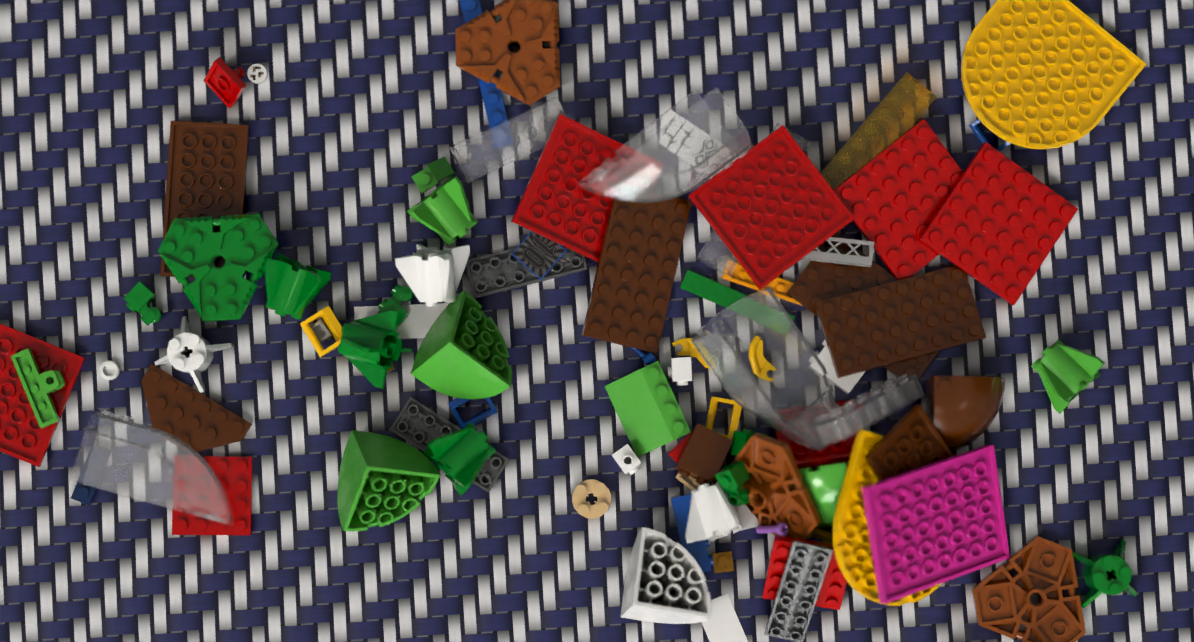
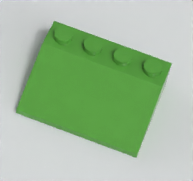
[604,361,691,457]

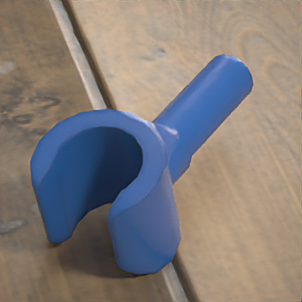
[630,347,656,365]

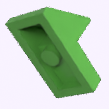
[412,157,455,194]

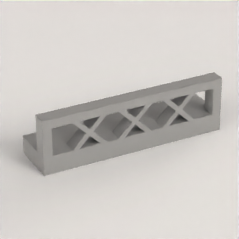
[801,237,874,267]

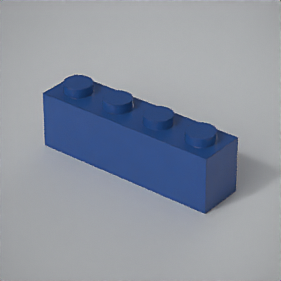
[671,494,714,572]

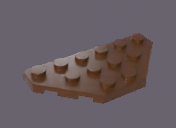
[141,364,252,454]

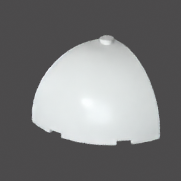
[620,527,711,624]

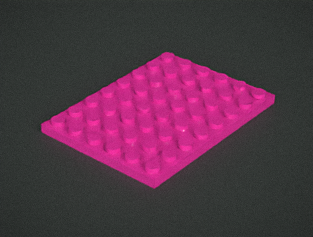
[862,444,1010,604]

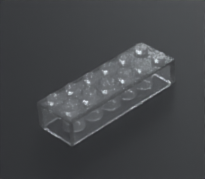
[449,97,566,183]
[811,373,925,447]

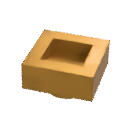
[712,551,734,573]

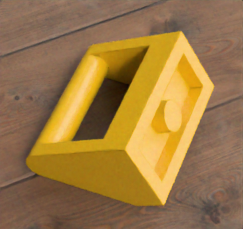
[300,306,343,357]
[705,396,743,440]

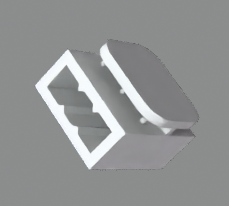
[810,339,865,394]

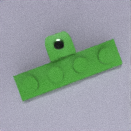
[11,348,66,429]

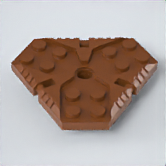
[455,0,560,106]
[717,432,822,540]
[972,536,1086,642]

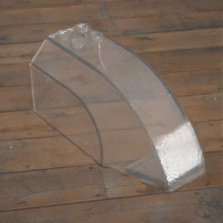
[578,88,752,203]
[691,287,846,451]
[70,409,234,526]

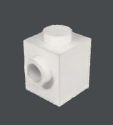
[667,357,692,386]
[612,444,641,475]

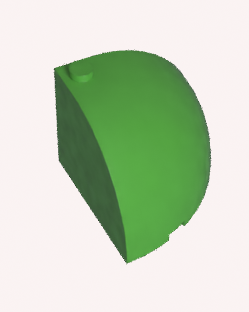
[411,290,512,399]
[337,430,440,531]
[799,463,847,529]

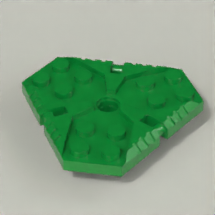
[158,214,279,322]

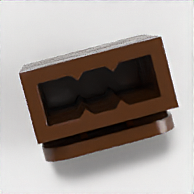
[675,423,733,485]

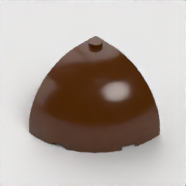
[926,376,1005,453]

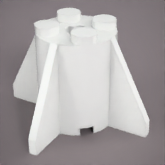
[395,244,470,307]
[155,316,232,393]
[685,482,759,544]

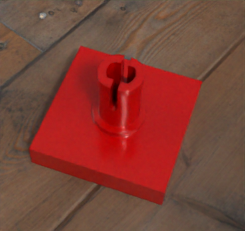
[203,57,246,109]

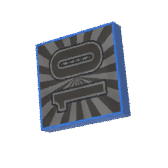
[512,231,567,280]

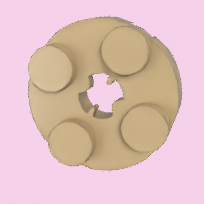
[572,479,611,519]

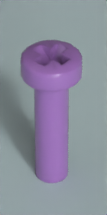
[756,522,788,536]

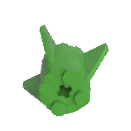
[407,176,478,246]
[1031,339,1104,414]

